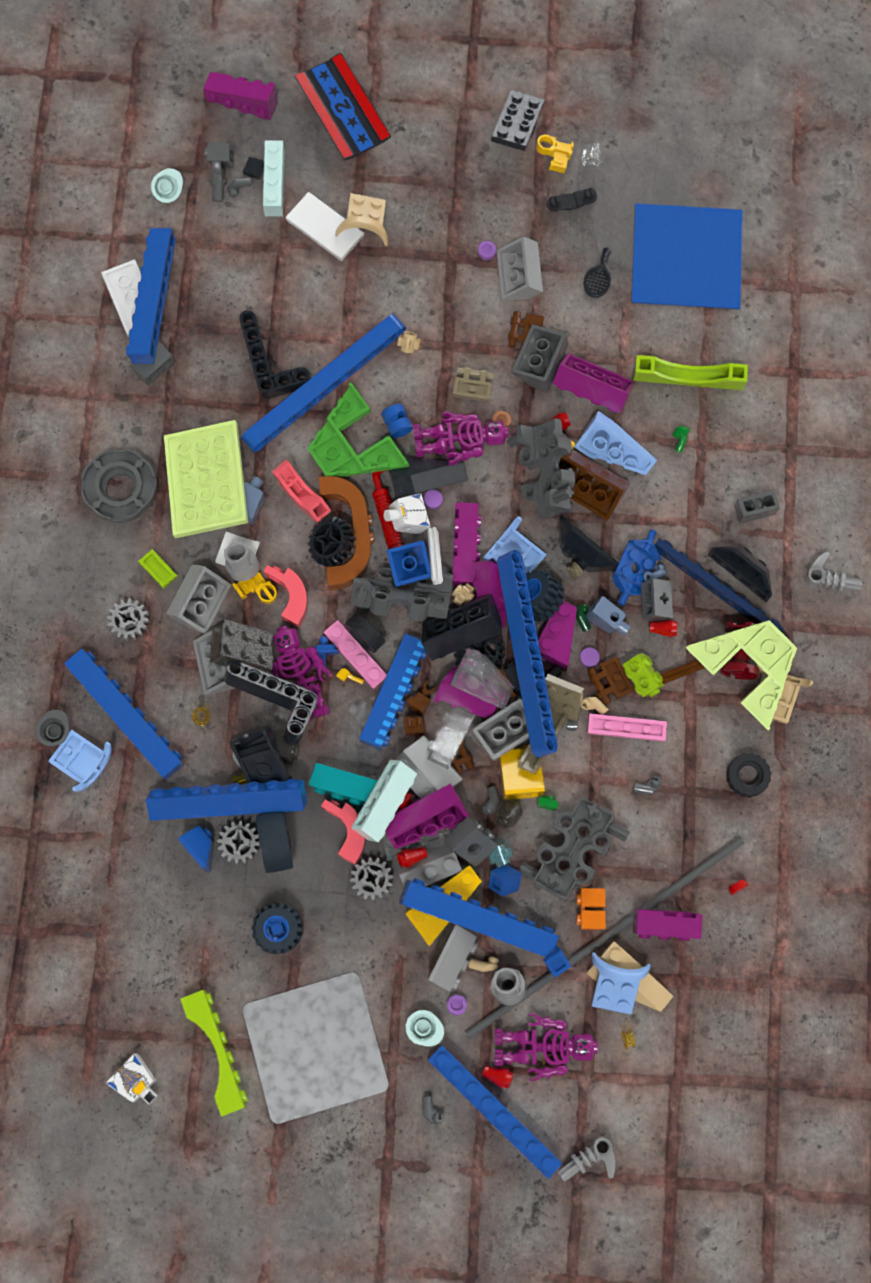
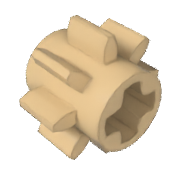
[397,331,421,353]
[452,583,476,607]

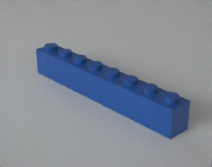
[126,228,176,364]
[64,649,184,780]
[145,779,307,821]
[399,878,559,957]
[428,1045,562,1179]

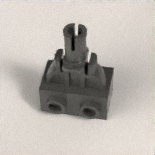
[204,142,234,202]

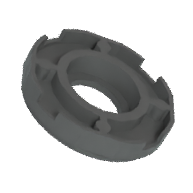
[81,449,157,523]

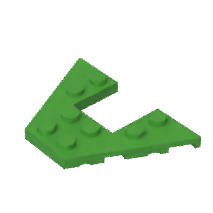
[308,382,409,477]

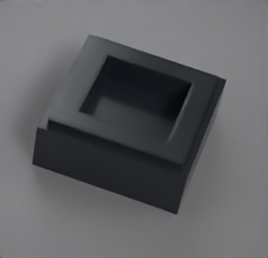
[243,156,264,180]

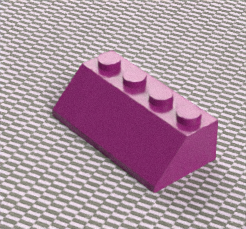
[553,353,635,413]

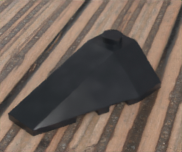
[388,458,468,499]

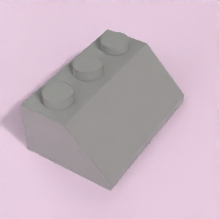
[497,236,543,301]
[166,564,231,634]
[193,628,241,695]
[472,698,529,761]
[395,736,463,799]
[392,837,462,887]
[428,925,478,992]

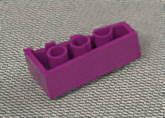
[203,72,278,120]
[452,502,481,587]
[385,783,471,849]

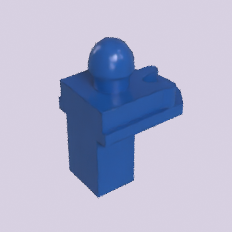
[316,636,340,670]

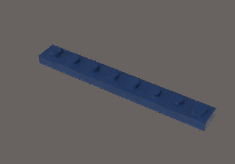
[655,538,783,632]

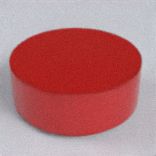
[728,879,748,896]

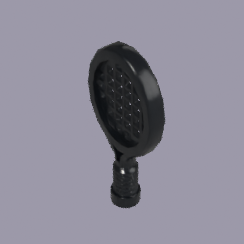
[583,248,611,298]

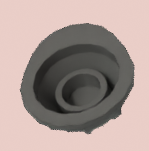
[36,710,69,747]

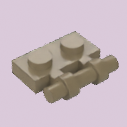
[453,366,494,403]

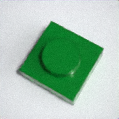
[537,795,559,812]

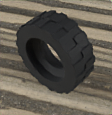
[344,613,385,653]
[726,753,772,798]

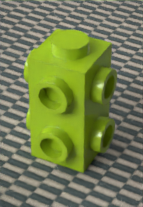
[623,653,664,698]

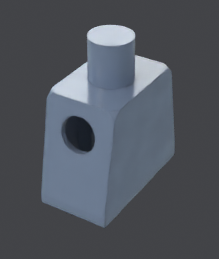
[244,476,265,525]
[585,596,631,635]

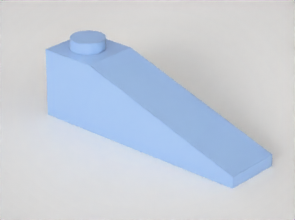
[574,411,657,475]

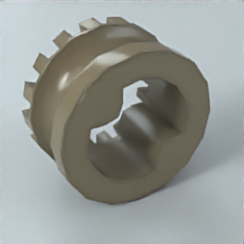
[566,562,584,581]

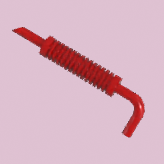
[372,470,403,549]

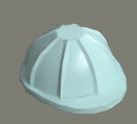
[151,168,183,203]
[406,1010,444,1046]

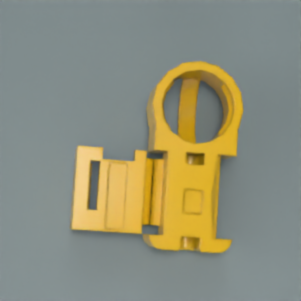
[536,135,574,173]
[232,568,277,604]

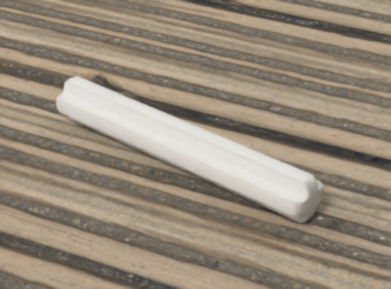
[427,527,443,585]

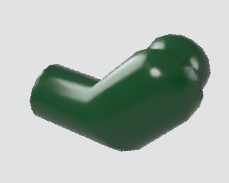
[576,603,591,632]

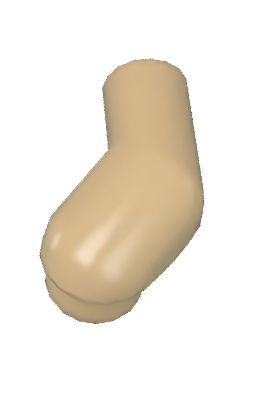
[581,697,609,715]
[469,956,499,972]

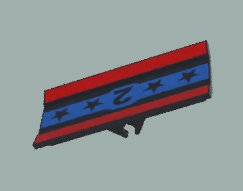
[294,52,391,161]

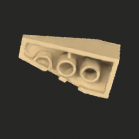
[586,942,674,1012]

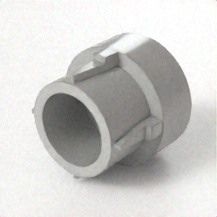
[224,541,260,581]
[491,968,526,1005]

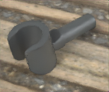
[566,708,582,731]

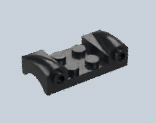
[229,724,293,783]

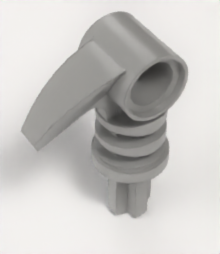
[804,552,862,592]
[558,1137,615,1181]

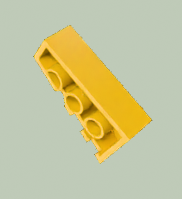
[405,865,482,947]

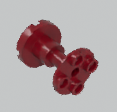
[720,622,760,680]

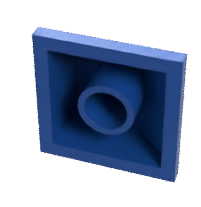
[387,540,431,587]
[178,826,214,873]

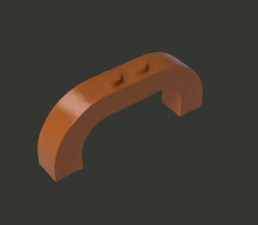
[319,476,374,591]

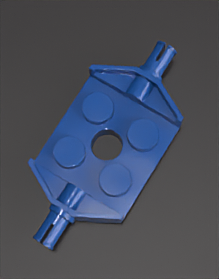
[613,529,662,606]

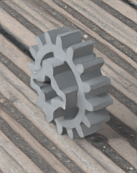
[107,599,150,641]
[217,821,260,865]
[350,857,393,901]

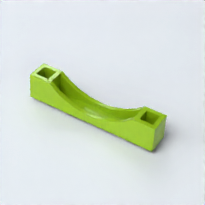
[633,355,748,390]
[180,990,248,1117]

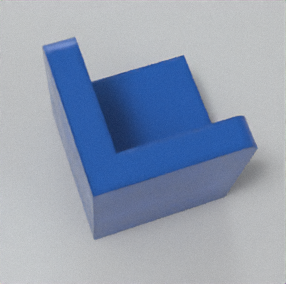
[488,865,522,896]
[543,946,571,978]

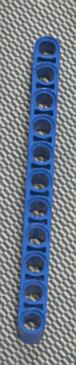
[241,314,406,452]
[497,550,558,758]

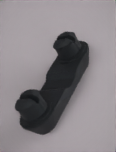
[547,188,597,212]

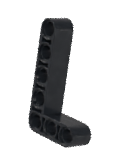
[239,310,311,399]
[224,661,317,746]

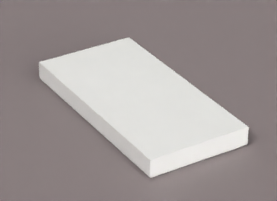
[286,192,364,261]
[101,259,162,337]

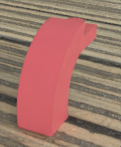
[272,460,331,523]
[264,565,308,629]
[321,799,366,865]

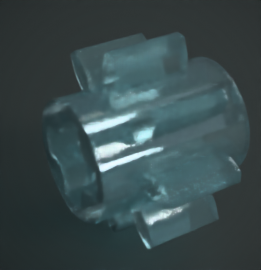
[488,844,513,868]

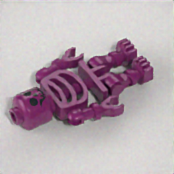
[413,411,509,466]
[270,626,332,722]
[495,1014,598,1081]

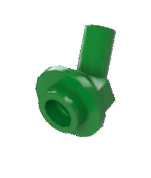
[672,426,690,453]

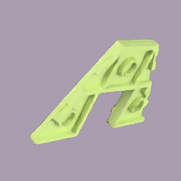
[685,620,797,730]

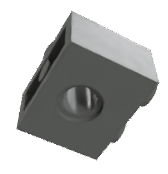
[445,817,498,867]

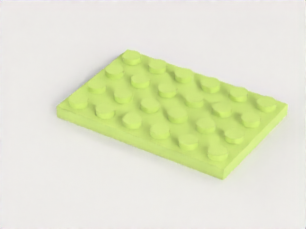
[164,420,248,538]

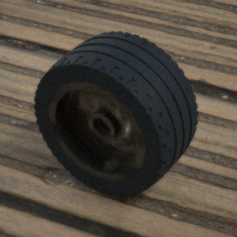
[256,812,293,873]

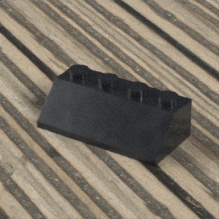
[421,594,502,661]

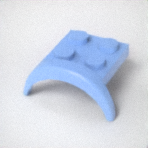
[484,516,547,573]
[48,730,112,792]
[591,952,651,1014]

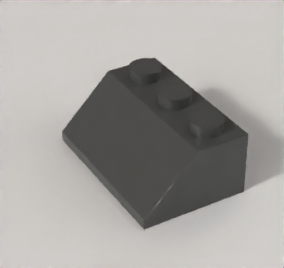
[512,324,569,392]

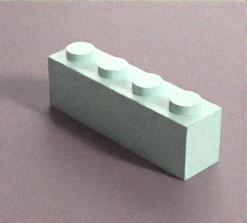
[263,141,285,217]
[351,760,417,842]

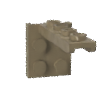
[518,674,584,775]

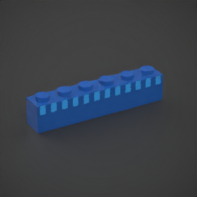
[359,634,427,751]

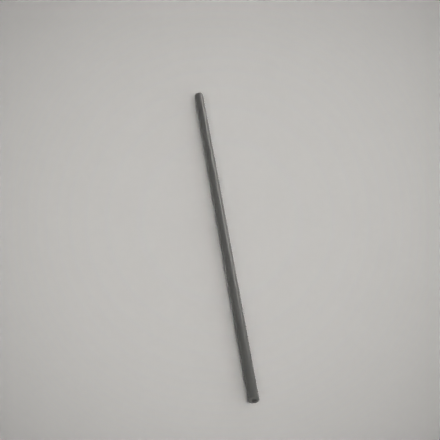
[466,837,744,1039]

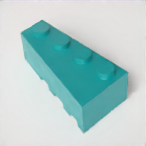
[308,763,378,806]

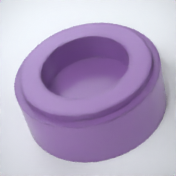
[478,241,496,260]
[424,490,443,510]
[580,648,599,668]
[447,995,467,1015]

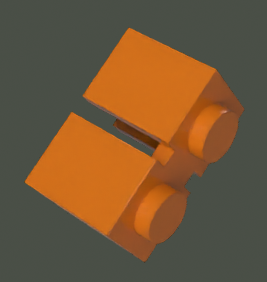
[576,888,606,930]

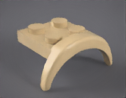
[335,193,388,246]
[757,665,813,725]

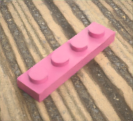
[323,620,387,690]
[587,714,667,742]

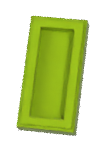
[138,549,178,589]

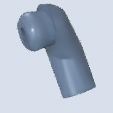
[644,564,666,581]

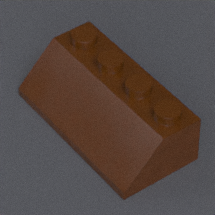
[550,449,630,521]

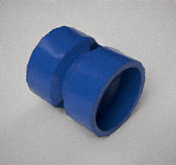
[381,404,413,439]

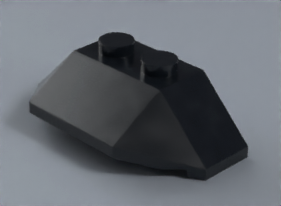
[558,515,619,572]
[708,545,772,603]

